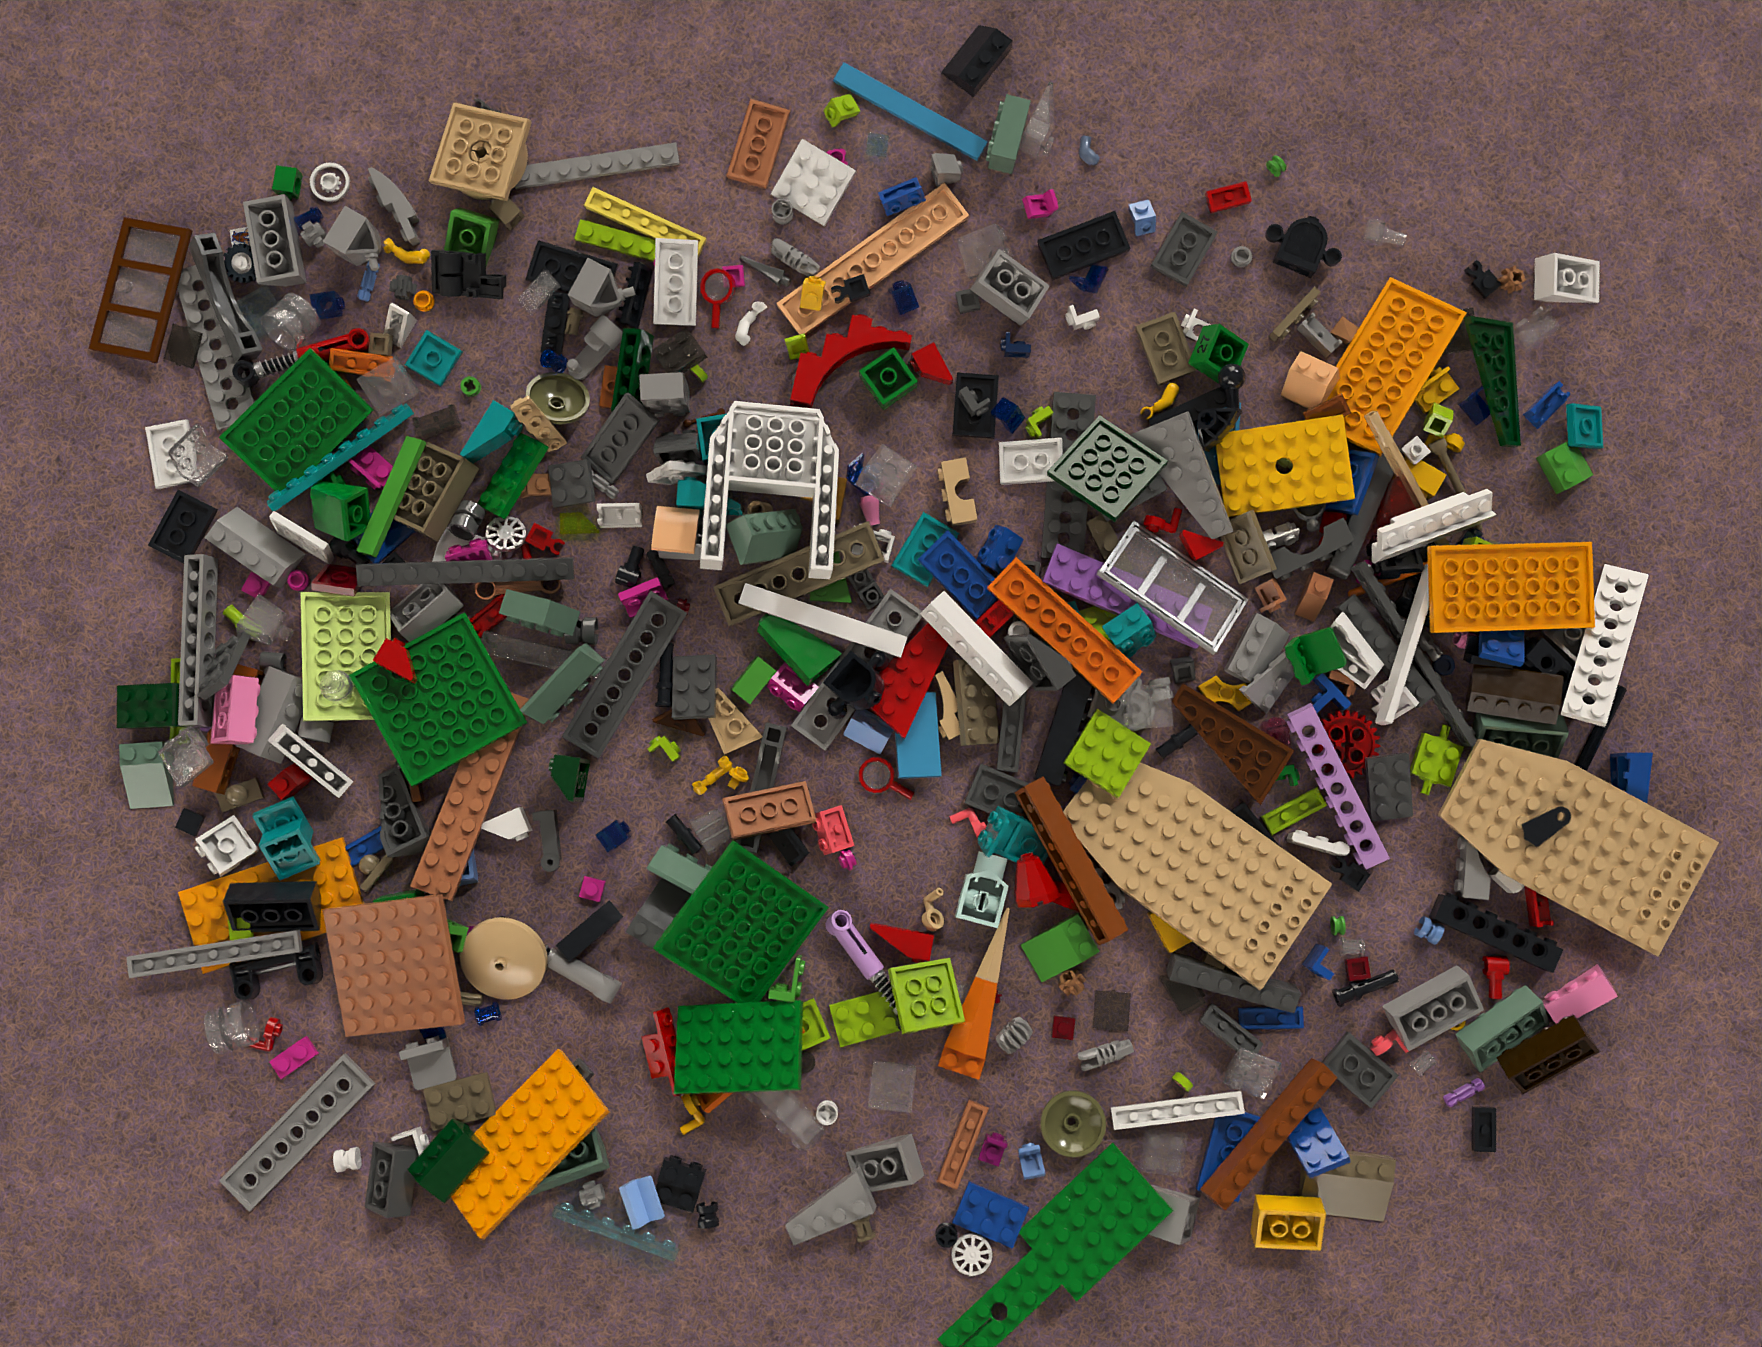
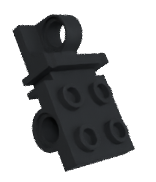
[431,250,506,299]

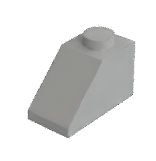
[930,153,963,188]

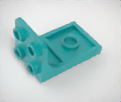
[978,806,1048,864]

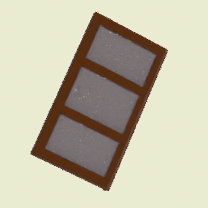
[88,217,193,363]

